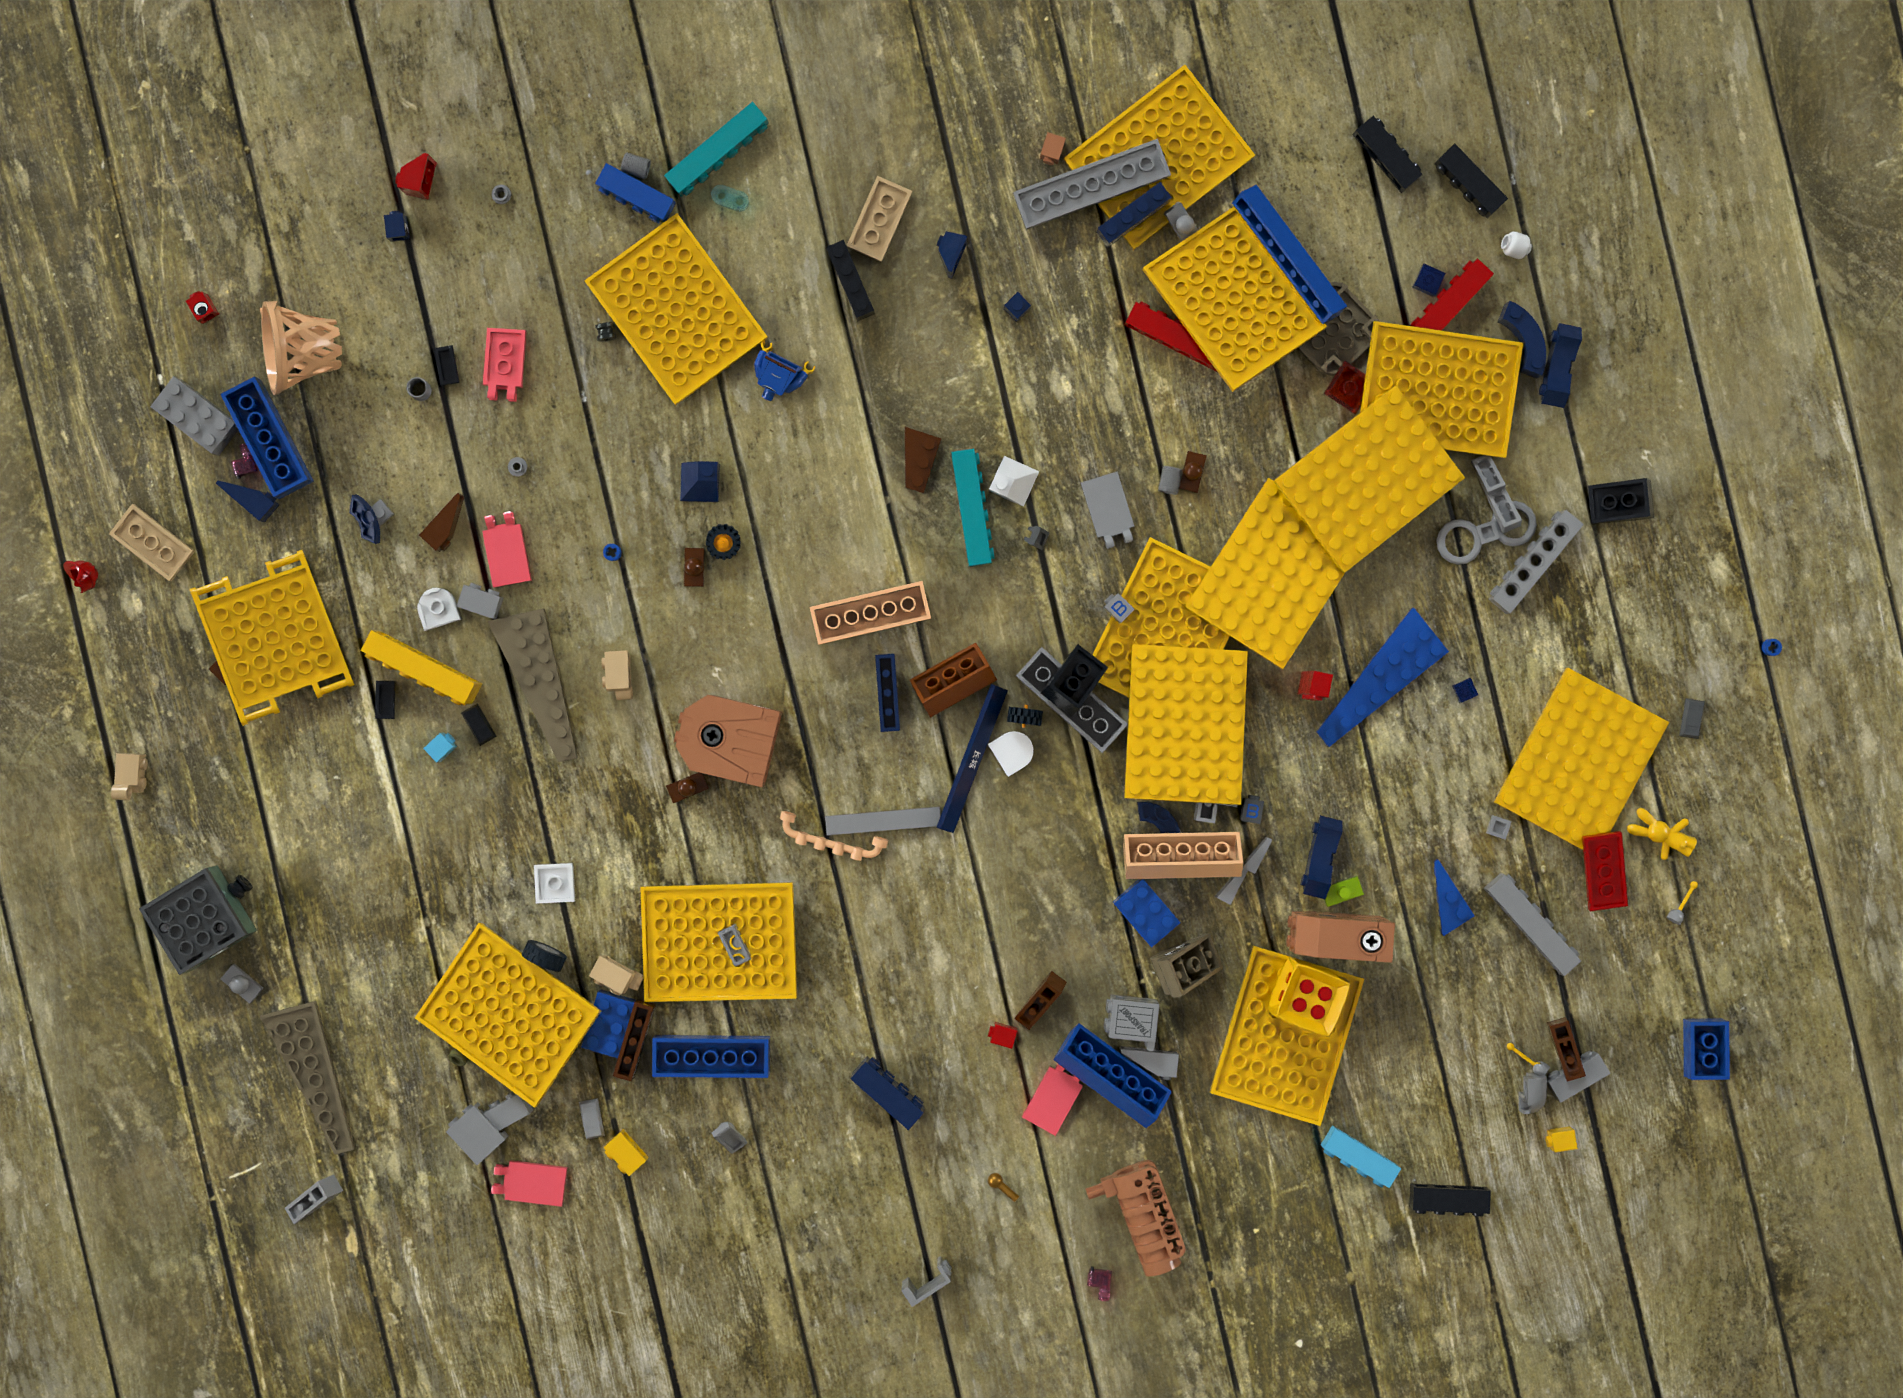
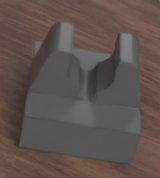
[1024,526,1049,550]

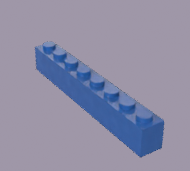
[1232,185,1347,324]

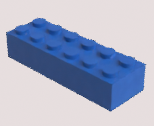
[220,376,314,499]
[1053,1023,1172,1128]
[652,1035,770,1078]

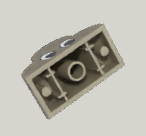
[1150,933,1223,998]

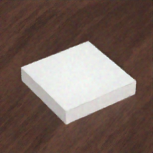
[534,863,575,904]

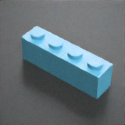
[1321,1125,1401,1188]

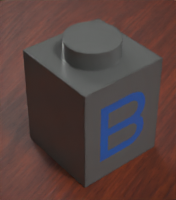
[1239,795,1264,824]

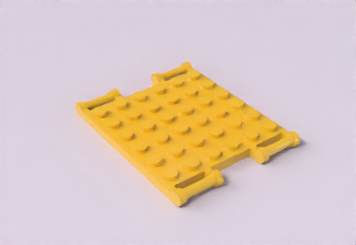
[190,550,355,726]

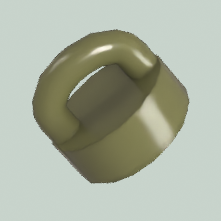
[448,1048,469,1066]

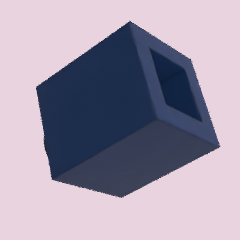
[384,211,410,242]
[1003,292,1031,322]

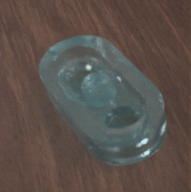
[711,185,749,212]

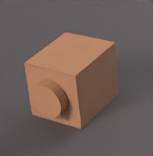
[1040,132,1066,165]

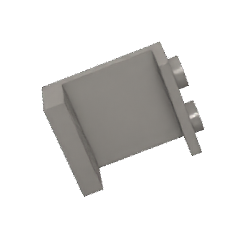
[446,1102,509,1165]
[901,1256,952,1307]

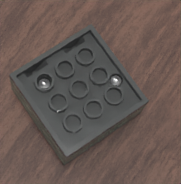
[139,865,257,975]

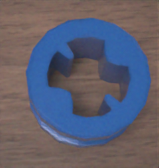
[603,544,622,561]
[1762,639,1782,656]

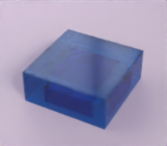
[1452,678,1478,703]

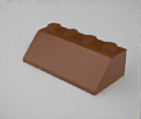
[910,643,997,718]

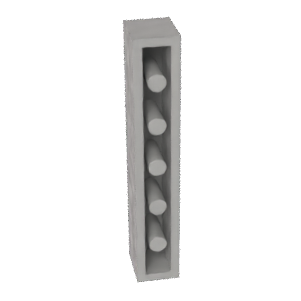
[1484,873,1581,976]

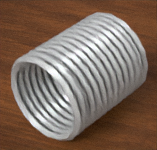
[621,152,651,179]
[406,377,432,401]
[1158,466,1183,495]

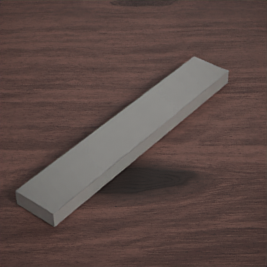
[825,807,941,835]

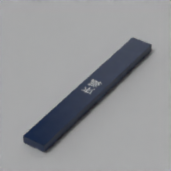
[937,684,1008,833]

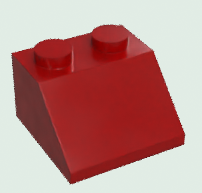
[395,153,437,200]

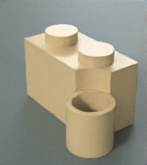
[601,650,633,700]
[111,753,148,800]
[589,955,644,996]

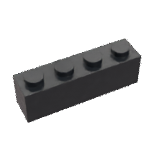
[1352,115,1423,193]
[1434,143,1508,218]
[826,239,875,322]
[1409,1183,1491,1216]

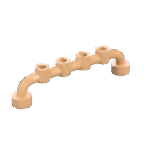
[779,811,889,861]

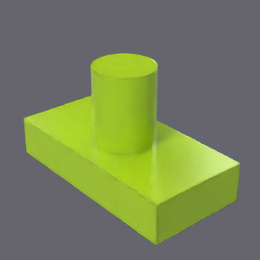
[1324,876,1364,907]

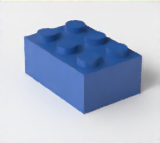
[1113,879,1181,948]
[581,989,636,1058]
[1683,1018,1730,1080]

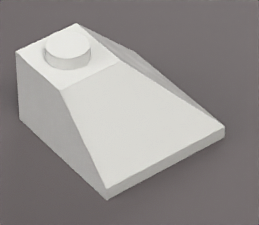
[989,456,1039,507]

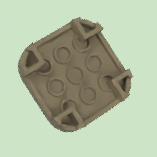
[1297,282,1379,376]

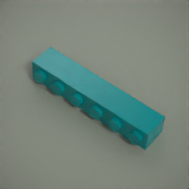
[664,101,769,197]
[951,448,995,567]

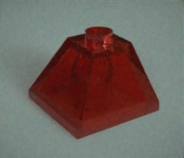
[1323,361,1366,415]

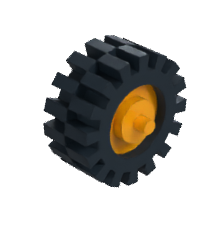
[706,524,741,560]
[1007,705,1043,728]

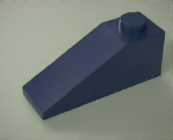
[216,480,279,522]

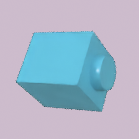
[423,732,457,763]

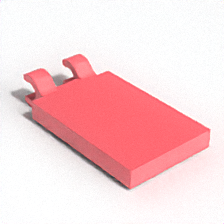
[483,328,527,402]
[482,512,532,588]
[1022,1063,1083,1136]
[491,1160,568,1207]

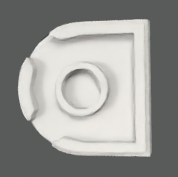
[417,588,462,631]
[988,731,1033,777]

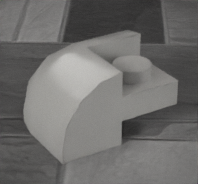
[1519,1073,1547,1114]

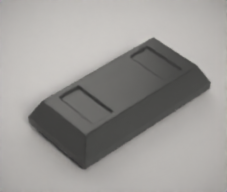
[1679,698,1705,739]

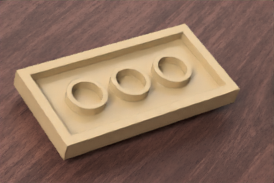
[847,176,913,263]
[109,504,195,581]

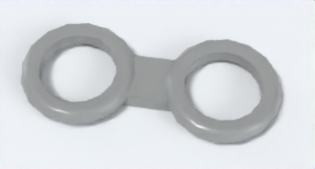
[1436,501,1537,565]

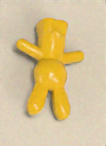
[1627,808,1697,860]

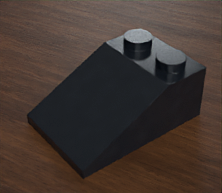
[1588,478,1654,524]
[1040,644,1108,717]

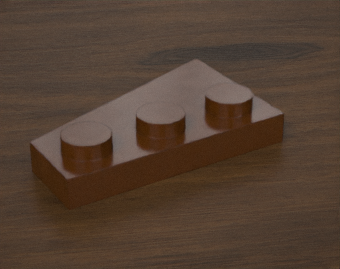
[905,427,941,494]

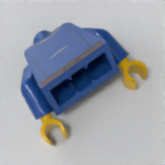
[754,340,815,401]

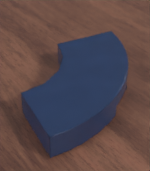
[349,494,380,544]
[1137,802,1181,834]

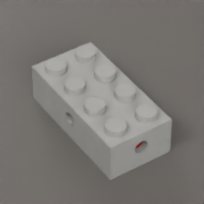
[150,376,238,456]

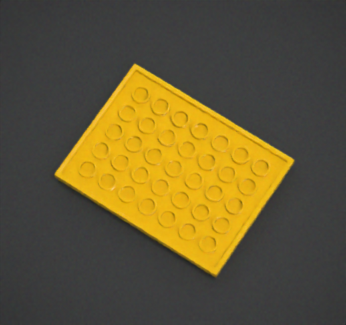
[1063,64,1255,251]
[1142,206,1327,392]
[584,213,768,405]
[1360,321,1523,458]
[1273,385,1465,573]
[1185,478,1345,670]
[1092,537,1230,698]
[1124,644,1248,805]
[1494,668,1669,850]
[640,882,797,1002]
[415,923,601,1108]
[1209,945,1364,1126]

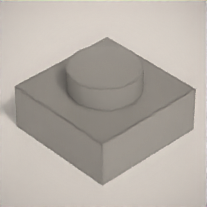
[371,499,394,527]
[1486,815,1512,840]

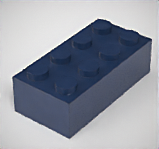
[850,1056,924,1131]

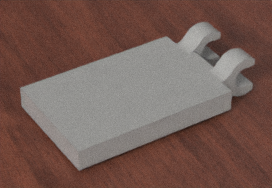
[1080,472,1134,549]

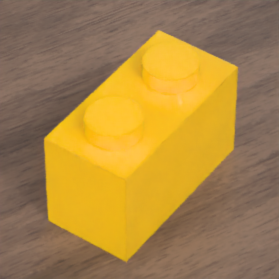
[604,1129,649,1176]

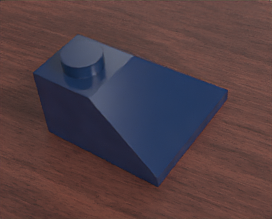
[936,231,967,279]
[680,461,720,502]

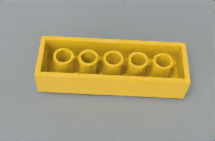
[361,630,482,706]

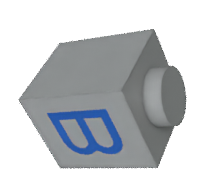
[1103,593,1134,624]

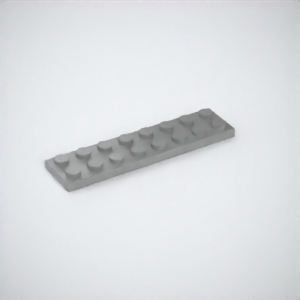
[1013,139,1171,230]

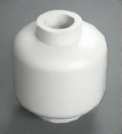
[1501,231,1532,259]

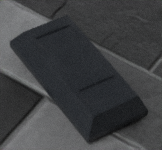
[434,345,460,386]
[375,681,395,719]
[461,703,497,746]

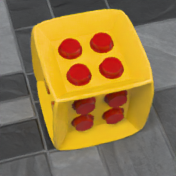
[1268,957,1350,1037]

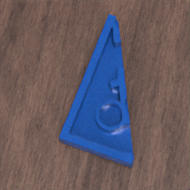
[1434,859,1474,936]

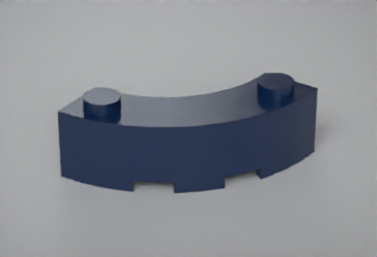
[1498,301,1546,379]
[1539,323,1582,408]
[1300,815,1343,899]

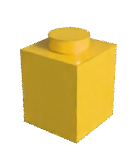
[1545,1126,1578,1152]

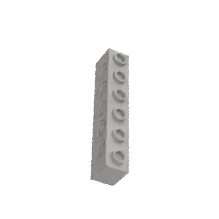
[1488,510,1584,614]

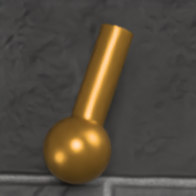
[988,1173,1020,1202]

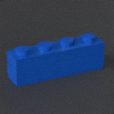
[595,163,676,224]

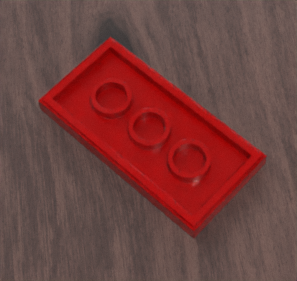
[1582,831,1628,912]

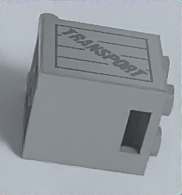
[1104,994,1159,1051]

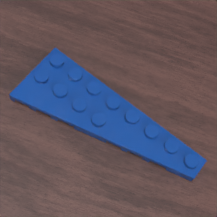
[1316,607,1449,747]

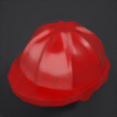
[63,560,98,593]

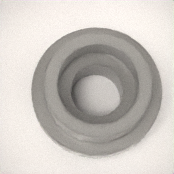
[491,185,511,204]
[508,457,527,477]

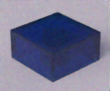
[1412,264,1446,297]

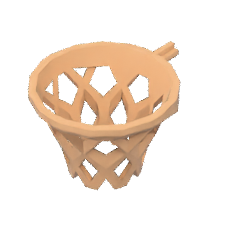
[260,301,342,395]

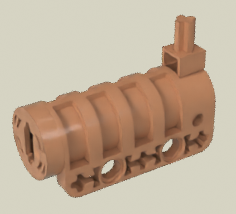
[1086,1160,1186,1276]

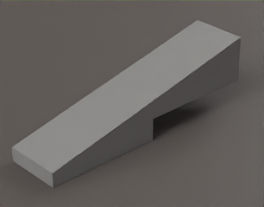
[1471,455,1522,533]
[1215,837,1272,905]

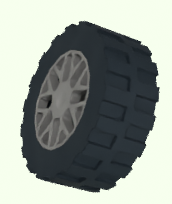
[522,940,567,972]

